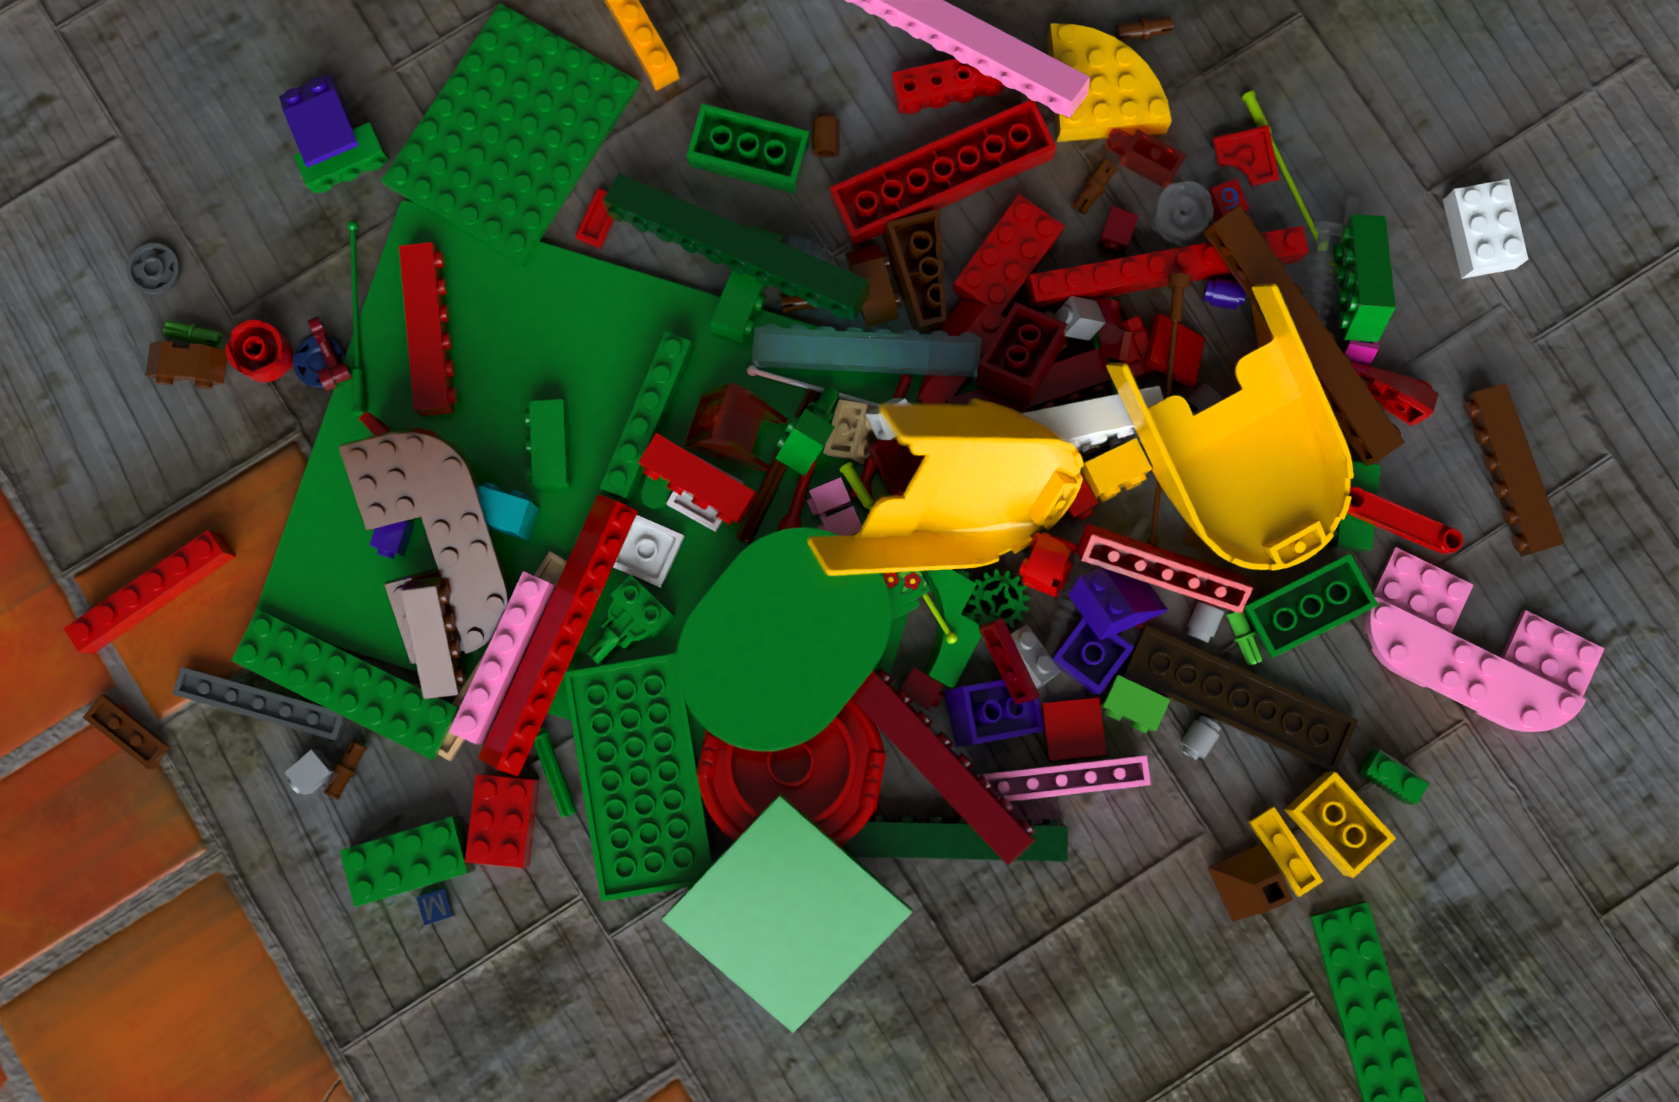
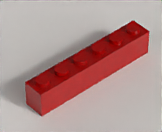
[399,242,458,416]
[1076,524,1253,614]
[63,530,236,654]

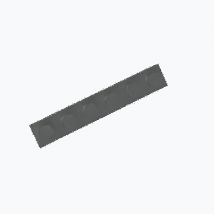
[172,667,346,741]

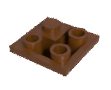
[1207,843,1293,921]

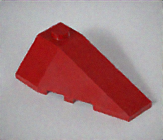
[917,300,1006,405]

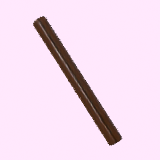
[736,389,821,544]

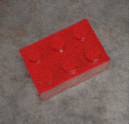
[465,774,540,868]

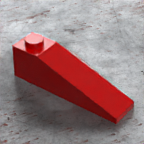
[1351,362,1439,427]

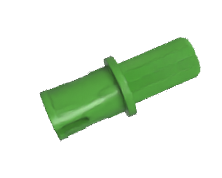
[163,320,223,348]
[1225,610,1263,665]

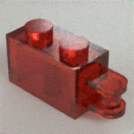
[1106,129,1187,190]

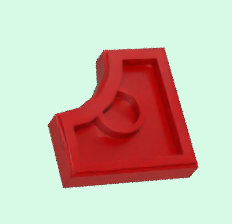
[1212,125,1280,187]

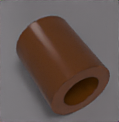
[812,113,840,158]

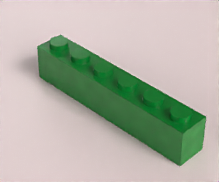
[600,331,694,503]

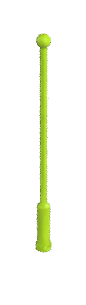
[1241,91,1337,272]
[839,462,957,644]

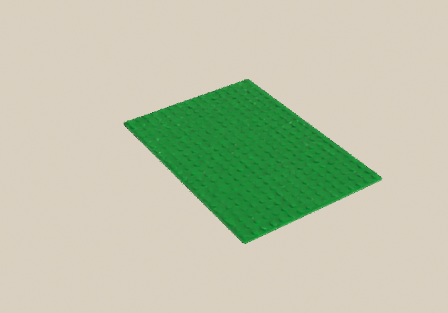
[254,201,979,761]

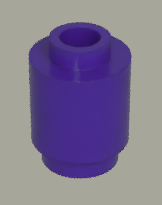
[1203,277,1246,310]

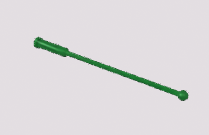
[347,220,366,416]

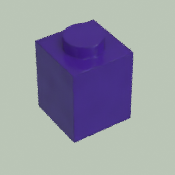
[369,520,414,559]

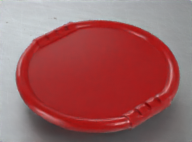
[696,698,887,846]

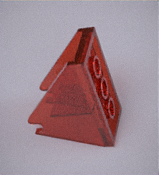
[684,383,788,472]

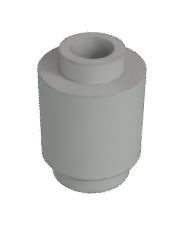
[1187,601,1224,643]
[1180,716,1221,760]

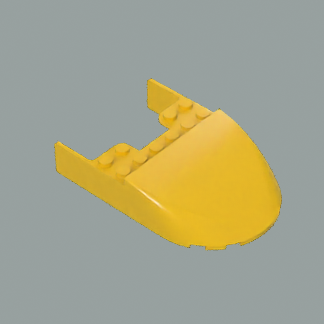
[1106,283,1354,570]
[808,399,1084,575]

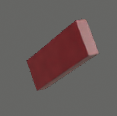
[978,618,1040,705]

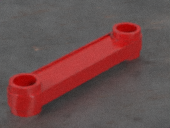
[1347,486,1463,554]

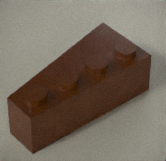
[882,209,947,337]

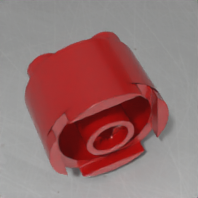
[225,320,293,382]
[1019,532,1078,598]

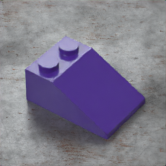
[279,74,359,168]
[1068,568,1168,641]
[945,680,1045,748]

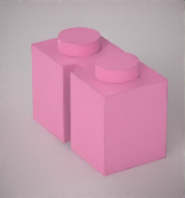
[807,477,862,536]

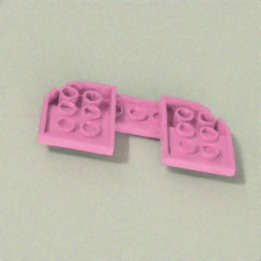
[1364,547,1605,732]

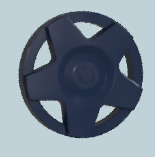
[292,336,346,388]

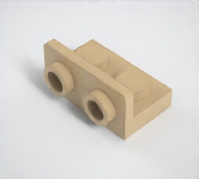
[823,399,874,465]

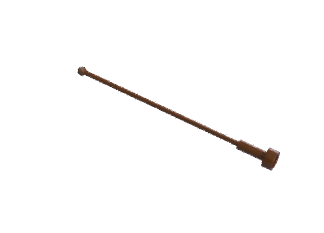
[1147,273,1191,547]

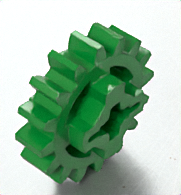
[967,569,1030,629]

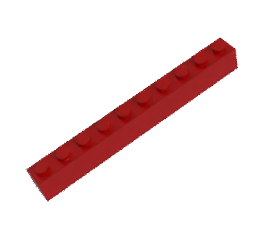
[1024,226,1309,310]
[478,495,638,776]

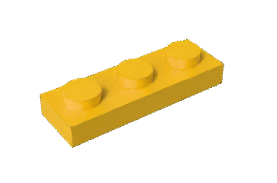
[1248,806,1323,897]

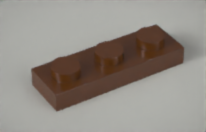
[83,695,171,770]

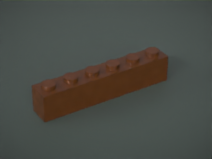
[1464,382,1564,557]

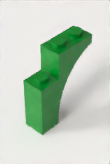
[920,569,981,689]

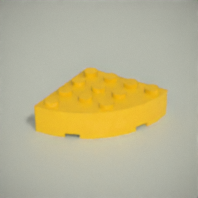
[1047,24,1172,142]

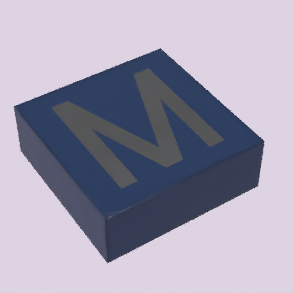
[416,888,455,926]

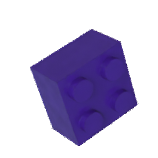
[1051,616,1134,695]

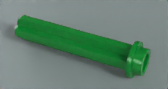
[533,727,576,817]

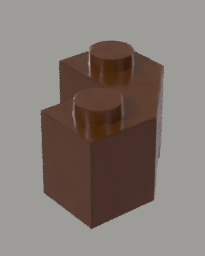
[845,245,901,327]
[145,341,227,389]

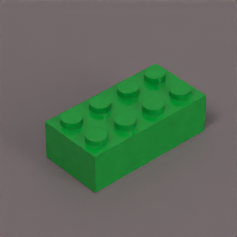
[687,103,810,195]
[1333,214,1396,342]
[1244,554,1379,658]
[340,815,475,908]

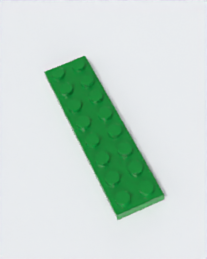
[231,609,460,760]
[1309,901,1426,1102]

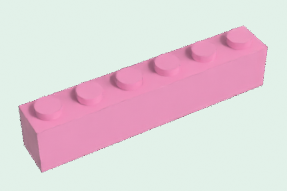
[449,571,556,744]
[977,755,1151,801]

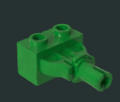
[775,387,839,476]
[585,574,675,664]

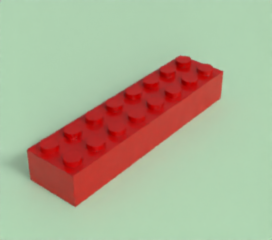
[829,100,1057,247]

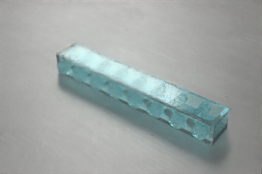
[752,324,983,377]

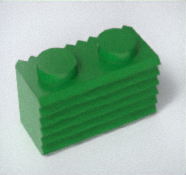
[1357,749,1430,805]

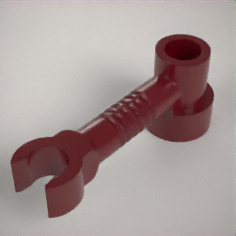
[307,316,352,391]

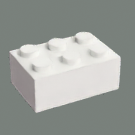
[1443,179,1529,279]

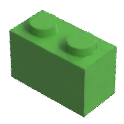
[1100,675,1170,734]

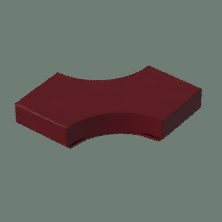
[1093,297,1132,361]

